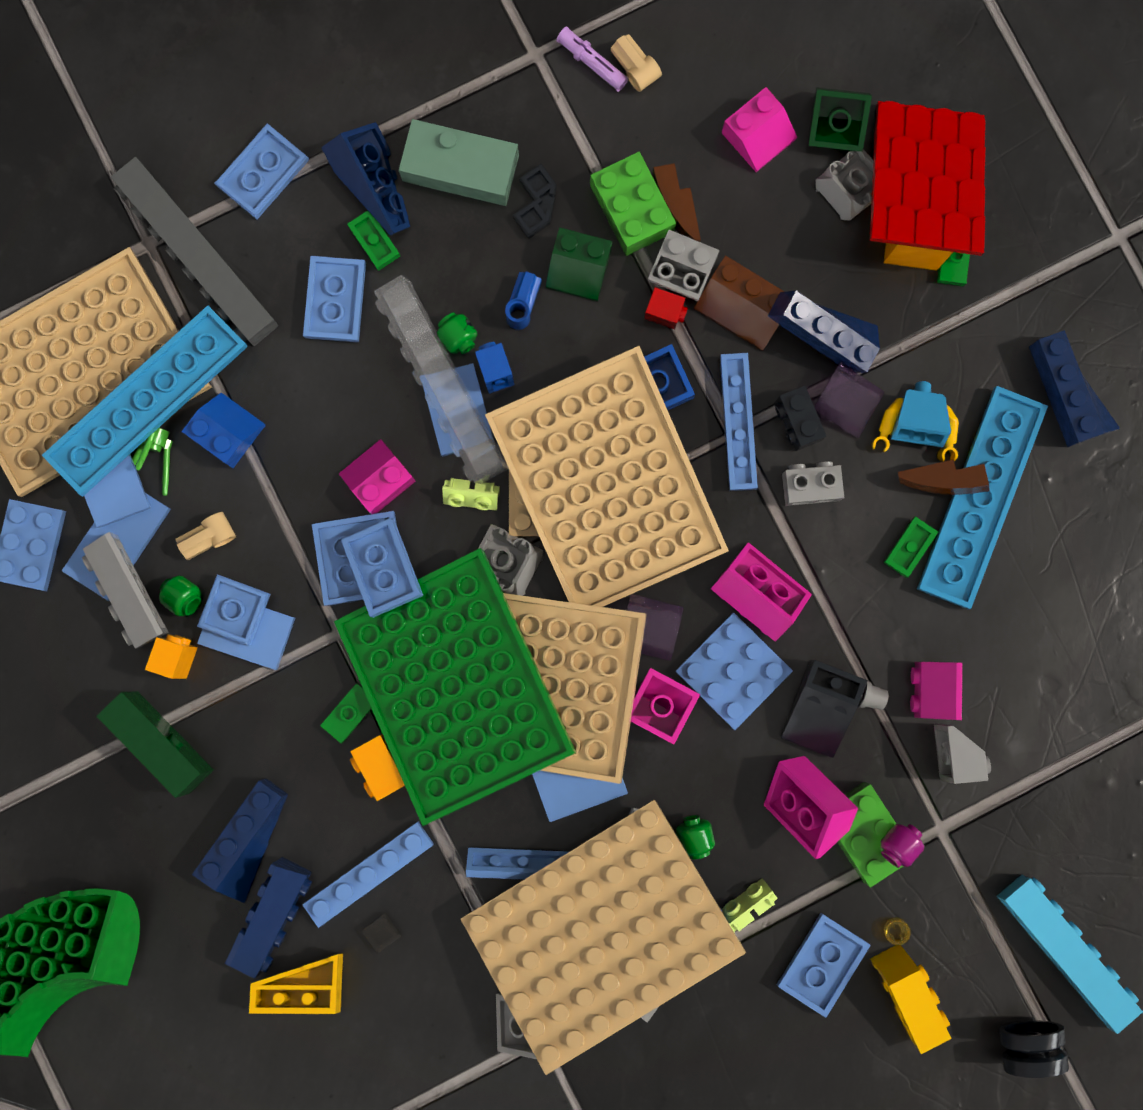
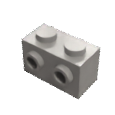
[782,461,844,506]

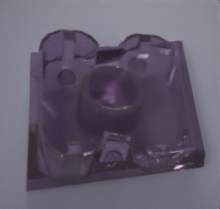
[814,362,884,438]
[626,594,683,661]

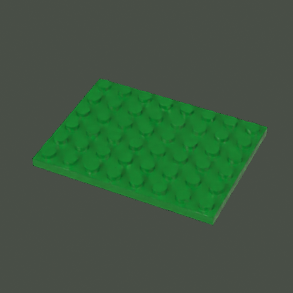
[334,548,576,826]

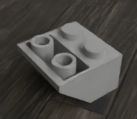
[647,230,719,301]

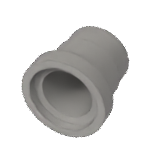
[858,681,889,710]

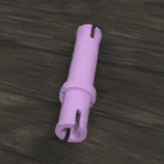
[556,26,629,92]

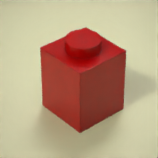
[644,287,688,330]

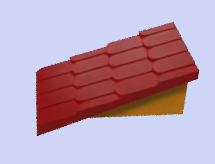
[870,101,986,271]

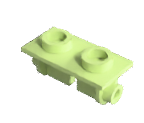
[442,478,500,511]
[722,878,778,932]

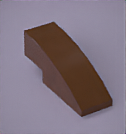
[652,163,701,242]
[898,459,990,495]

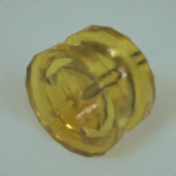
[883,917,911,945]

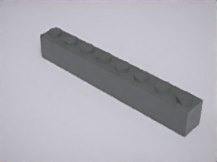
[111,156,279,346]

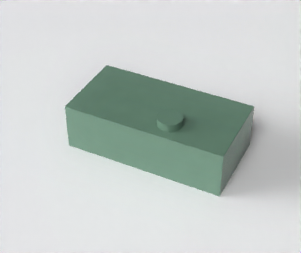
[399,119,519,206]

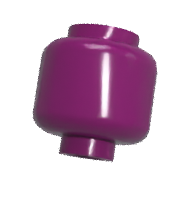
[881,824,924,868]

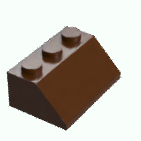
[694,255,784,351]

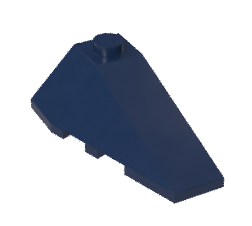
[321,122,410,235]

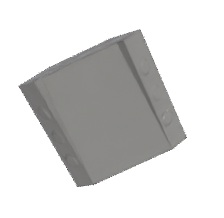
[815,149,873,220]
[478,524,543,596]

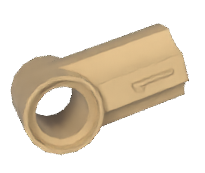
[611,34,662,92]
[176,512,236,560]

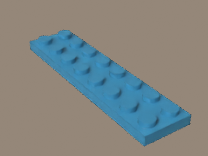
[42,306,248,497]
[917,386,1048,610]

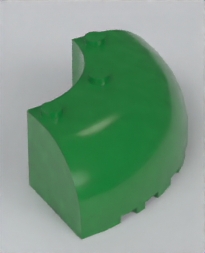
[0,888,140,1057]

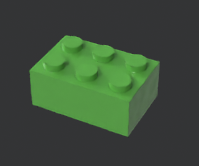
[590,151,676,256]
[838,782,903,888]

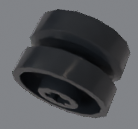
[999,1020,1069,1078]

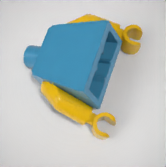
[872,381,959,462]

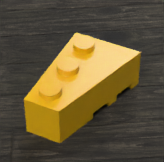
[870,943,951,1054]
[249,954,343,1014]

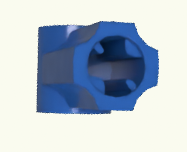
[505,272,542,330]

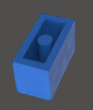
[475,342,514,394]

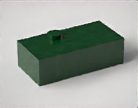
[97,691,214,798]

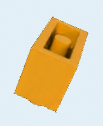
[145,634,198,679]
[350,734,405,801]

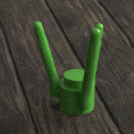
[132,428,173,496]

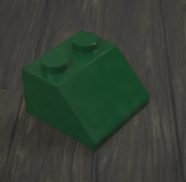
[808,87,872,152]
[546,227,612,302]

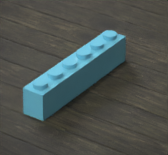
[997,875,1143,1034]

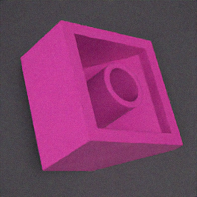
[722,87,797,172]
[339,439,416,514]
[910,662,962,720]
[631,668,700,744]

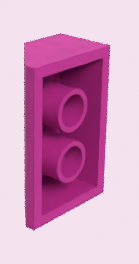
[711,542,812,642]
[764,756,858,859]

